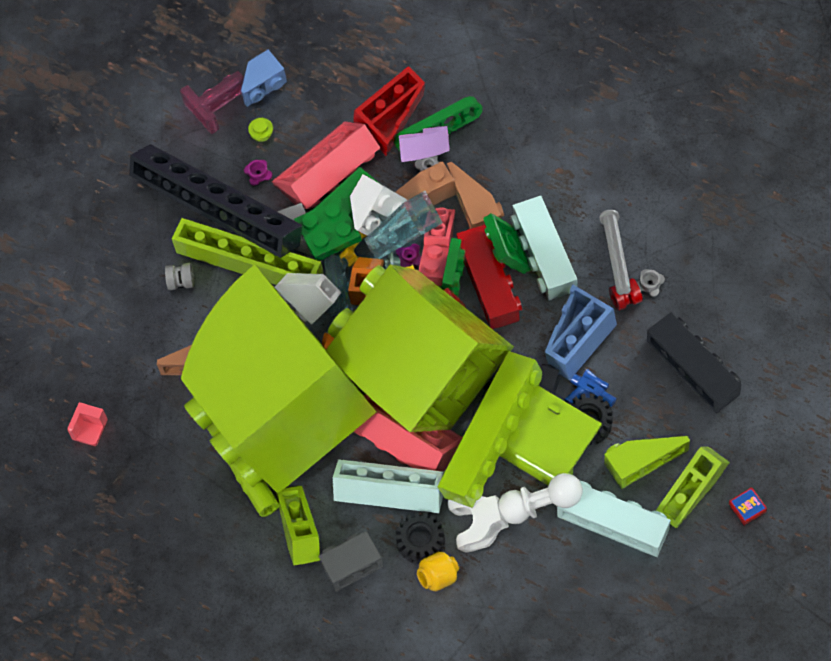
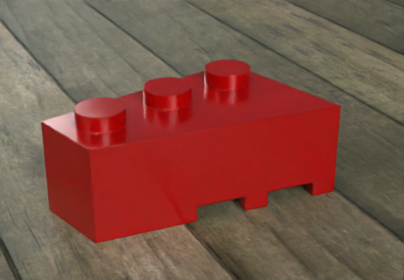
[353,66,425,156]

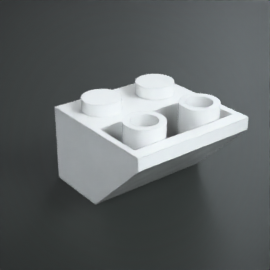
[350,175,410,245]
[274,273,341,325]

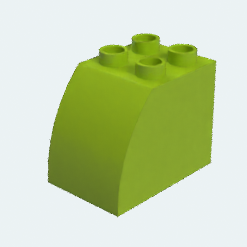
[181,264,377,494]
[326,264,514,432]

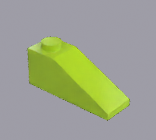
[604,436,690,489]
[656,447,730,528]
[276,486,320,566]

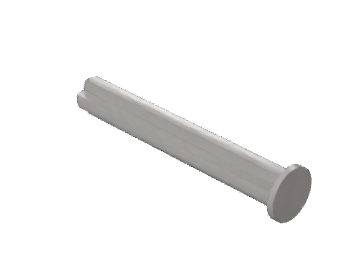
[599,210,631,295]

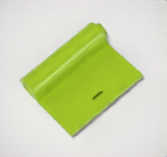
[500,386,602,486]

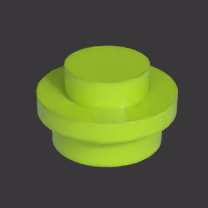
[249,118,273,142]

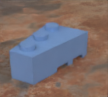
[545,284,617,381]

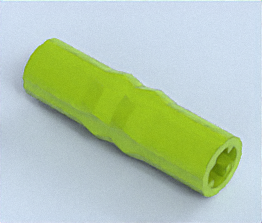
[228,464,279,517]

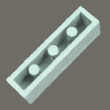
[510,196,577,301]
[333,459,443,513]
[557,481,670,557]

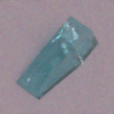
[364,191,443,259]

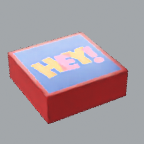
[729,487,767,525]

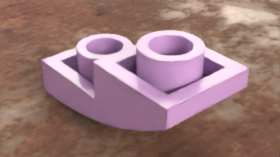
[399,126,450,162]

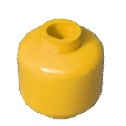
[417,552,459,592]

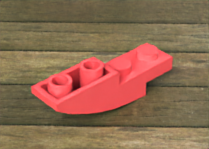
[419,207,455,286]

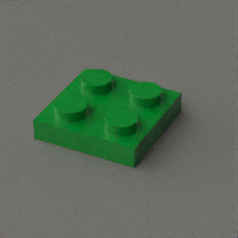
[294,198,362,261]
[483,213,531,274]
[442,238,465,297]

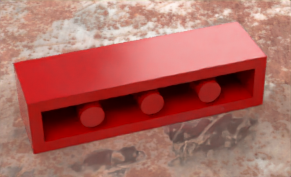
[456,224,522,330]

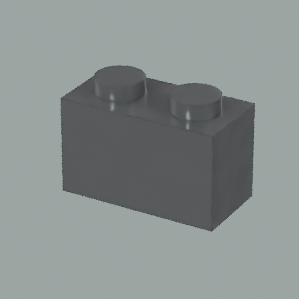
[319,531,384,592]

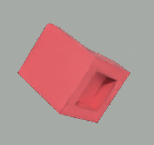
[67,402,108,446]

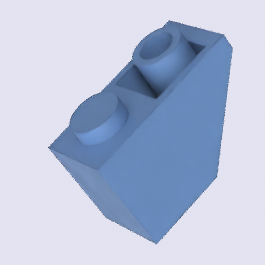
[241,49,287,106]

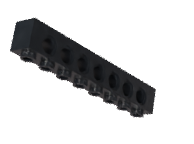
[129,144,302,258]

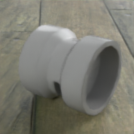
[165,263,194,290]

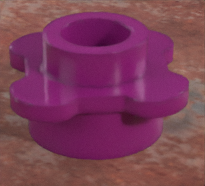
[244,160,272,186]
[396,244,421,269]

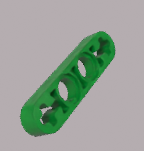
[394,96,482,152]

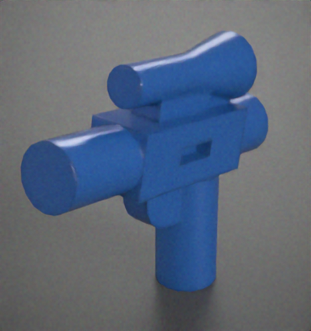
[564,369,617,407]

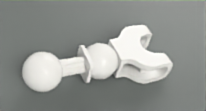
[448,473,583,552]

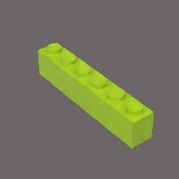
[172,218,324,285]
[437,351,542,508]

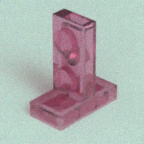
[180,71,244,134]

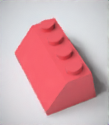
[272,121,380,209]
[354,394,463,472]

